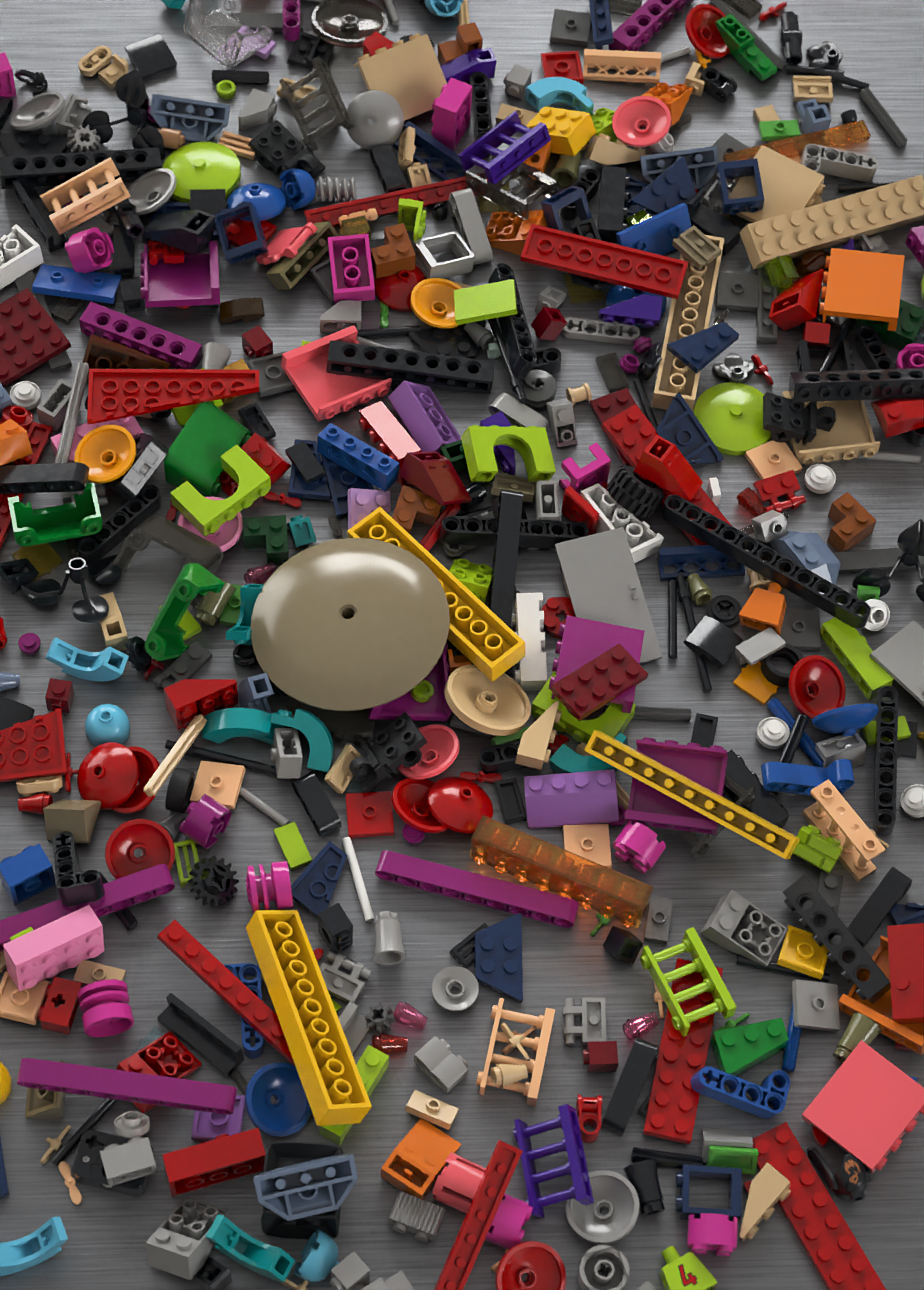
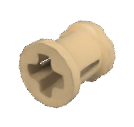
[566,383,592,405]

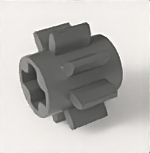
[365,1003,396,1035]

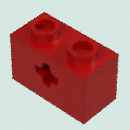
[37,976,83,1035]

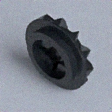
[707,595,742,627]
[125,636,151,672]

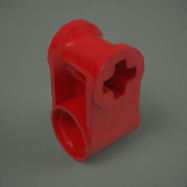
[576,1094,602,1143]

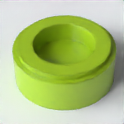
[216,80,236,99]
[410,680,434,703]

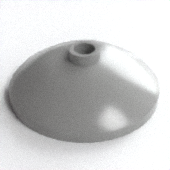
[345,90,404,150]
[10,92,65,131]
[127,168,177,215]
[566,1170,640,1244]

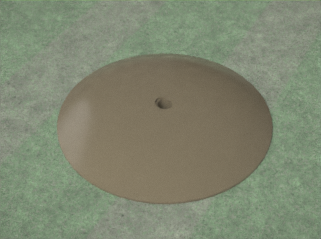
[250,538,450,711]

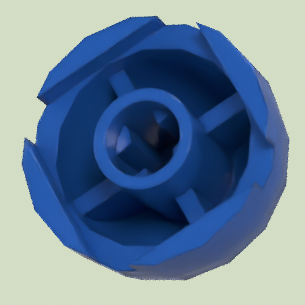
[279,169,316,210]

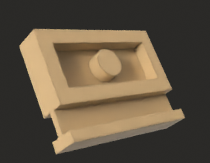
[792,75,833,103]

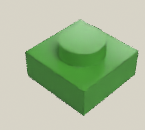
[856,585,880,602]

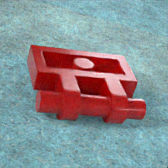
[148,240,184,265]
[753,470,806,513]

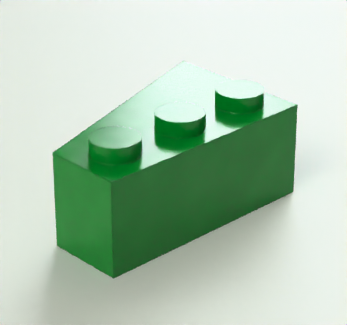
[710,1018,789,1085]

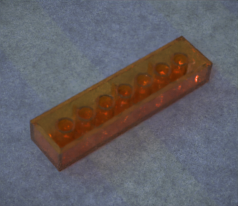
[470,815,654,929]

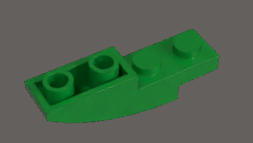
[716,13,777,81]

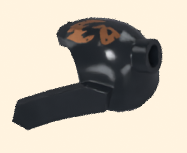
[807,1146,871,1202]

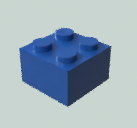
[0,844,56,906]

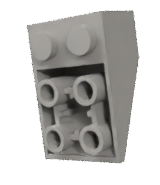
[700,889,788,966]
[145,1197,228,1280]

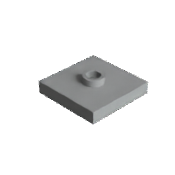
[792,979,840,1032]

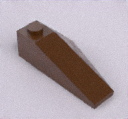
[83,334,170,381]

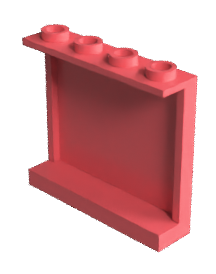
[281,325,392,422]
[802,1040,924,1174]

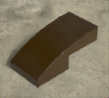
[219,297,265,324]

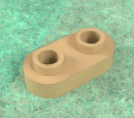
[78,46,112,76]
[16,775,63,797]

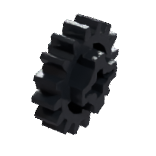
[188,856,239,907]

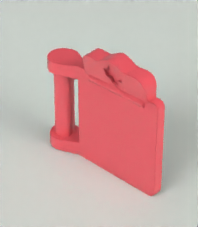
[256,223,317,265]

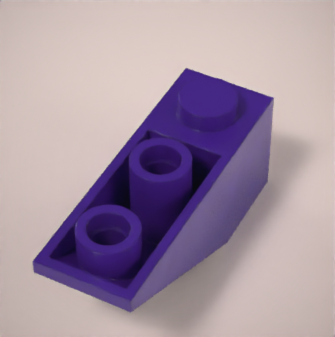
[440,47,497,83]
[598,294,663,328]
[480,411,515,475]

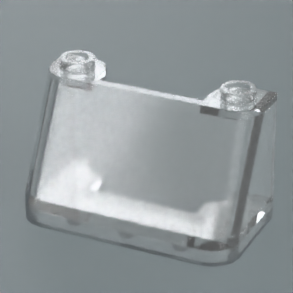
[183,0,273,68]

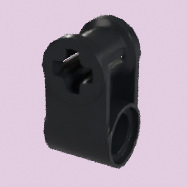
[701,67,738,103]
[531,347,561,374]

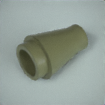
[687,573,712,605]

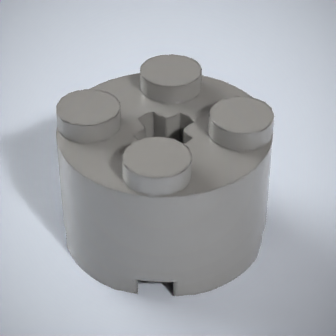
[577,1245,629,1290]

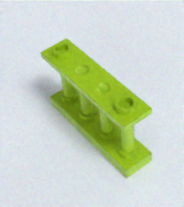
[640,927,737,1037]

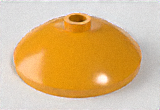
[410,278,463,329]
[74,425,136,483]

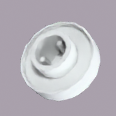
[650,132,674,154]
[10,381,41,410]
[804,464,836,494]
[858,599,890,631]
[756,717,790,749]
[900,784,924,818]
[114,1111,150,1139]

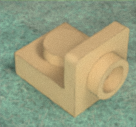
[98,54,129,89]
[684,62,705,96]
[405,162,432,188]

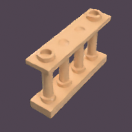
[40,157,131,234]
[802,779,885,883]
[476,998,555,1106]

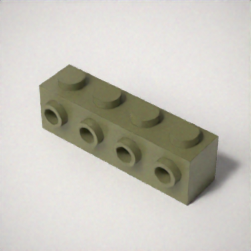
[266,222,339,290]

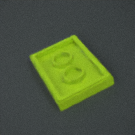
[454,279,517,325]

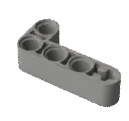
[799,144,879,182]
[447,188,493,265]

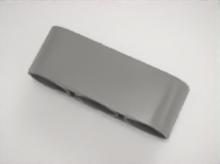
[488,392,549,430]

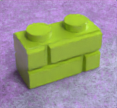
[793,824,845,873]

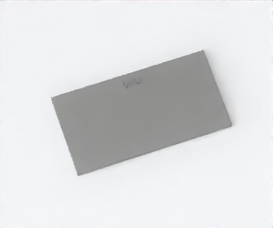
[555,527,662,663]
[869,620,924,706]

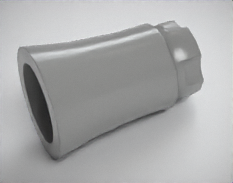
[201,342,232,369]
[373,911,406,966]

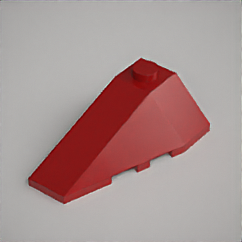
[871,398,924,438]

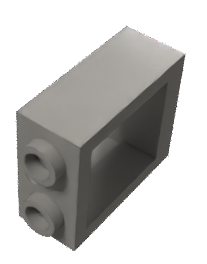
[413,231,475,279]

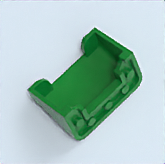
[164,402,251,497]
[8,483,103,546]
[145,563,225,661]

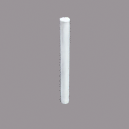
[342,837,375,923]

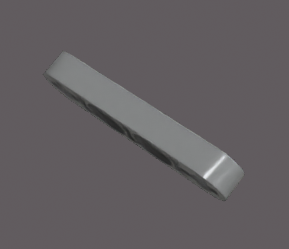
[561,317,640,345]

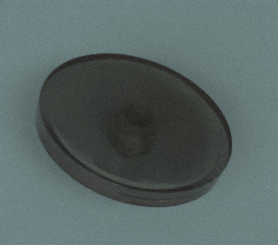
[311,0,388,48]

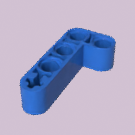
[761,759,854,796]
[224,963,264,1059]
[691,1066,790,1119]

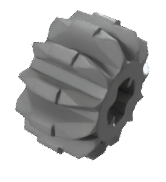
[67,124,101,153]

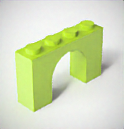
[461,425,556,482]
[170,444,271,537]
[531,672,636,743]

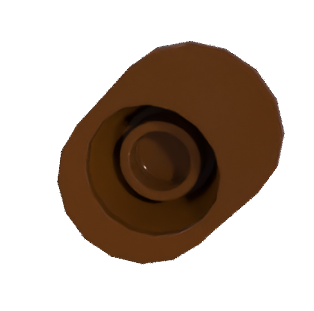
[793,250,831,279]

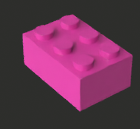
[431,78,473,151]
[328,234,375,304]

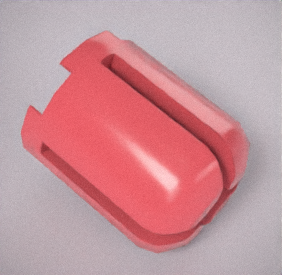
[432,1153,486,1214]

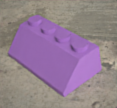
[388,380,461,454]
[524,769,619,829]

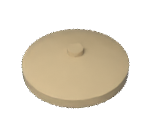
[444,664,531,736]

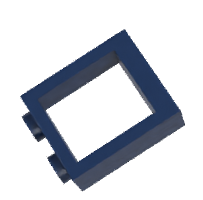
[717,158,764,215]
[540,185,592,231]
[214,202,269,265]
[675,1165,742,1223]

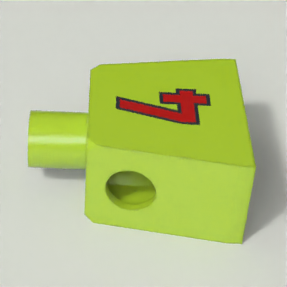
[659,1246,718,1290]

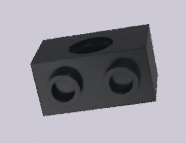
[318,903,353,953]

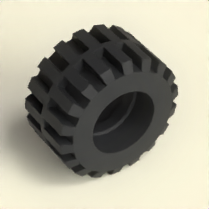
[607,465,665,518]

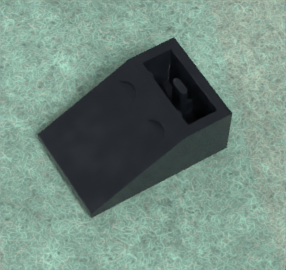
[142,209,216,255]

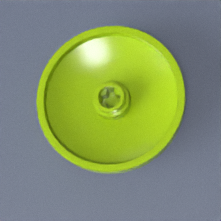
[162,142,241,203]
[693,382,771,456]

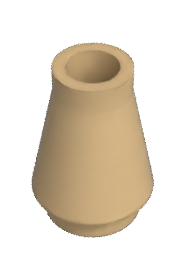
[490,1064,528,1088]

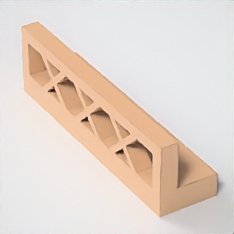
[583,49,661,83]

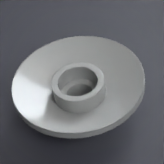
[432,966,479,1011]

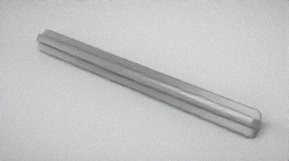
[55,362,89,463]

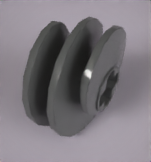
[522,369,556,408]

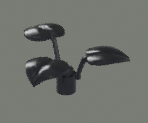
[82,69,166,159]
[852,519,924,602]
[21,554,122,623]

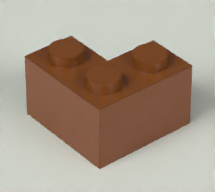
[437,22,483,66]
[371,223,416,279]
[392,485,441,533]
[827,492,877,552]

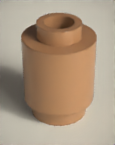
[157,127,185,150]

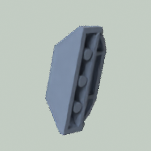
[150,94,231,142]
[640,146,719,189]
[769,531,841,594]
[253,1154,358,1221]

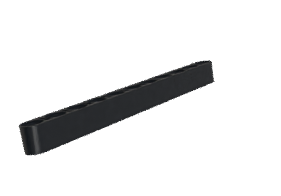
[662,495,871,629]

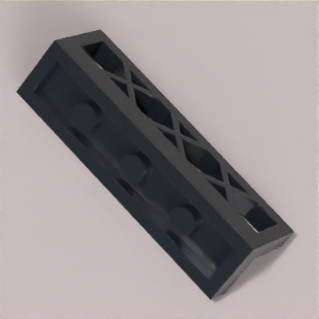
[12,179,67,253]
[157,993,245,1077]

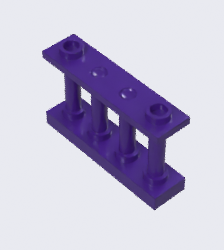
[458,111,551,185]
[513,1104,594,1219]

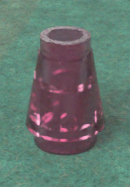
[244,562,277,584]
[392,1001,428,1030]
[622,1012,659,1041]

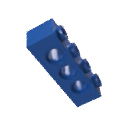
[317,423,399,492]

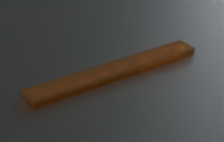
[723,120,871,162]

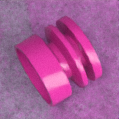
[245,861,293,914]
[78,979,134,1038]

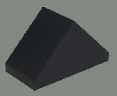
[0,558,39,594]
[193,1256,232,1290]

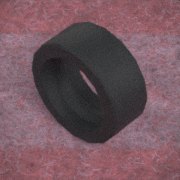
[761,644,803,687]
[165,767,195,813]

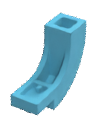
[525,77,594,116]
[45,638,129,682]
[0,1217,68,1276]

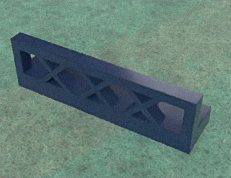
[589,0,614,50]
[393,121,468,181]
[657,545,746,581]

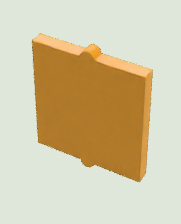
[733,661,780,705]

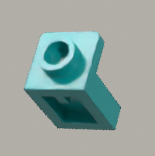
[287,515,317,548]

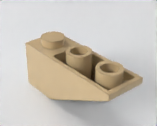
[584,133,647,166]
[99,592,128,651]
[515,701,562,770]
[740,1162,791,1241]

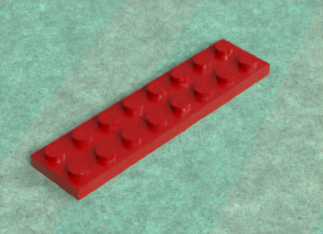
[520,224,688,300]
[601,404,732,546]
[643,958,723,1145]
[752,1122,886,1290]

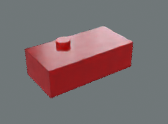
[887,923,924,1024]
[162,1128,266,1197]

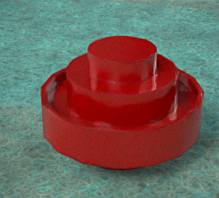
[1,405,33,430]

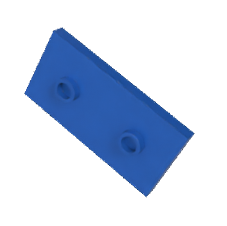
[616,203,691,255]
[32,264,122,304]

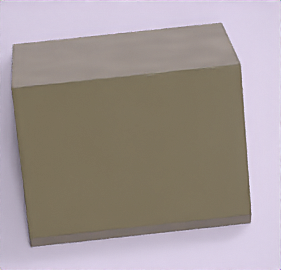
[43,799,101,844]
[25,1060,65,1119]

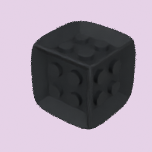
[261,1141,343,1239]

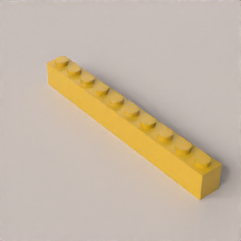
[584,730,800,859]

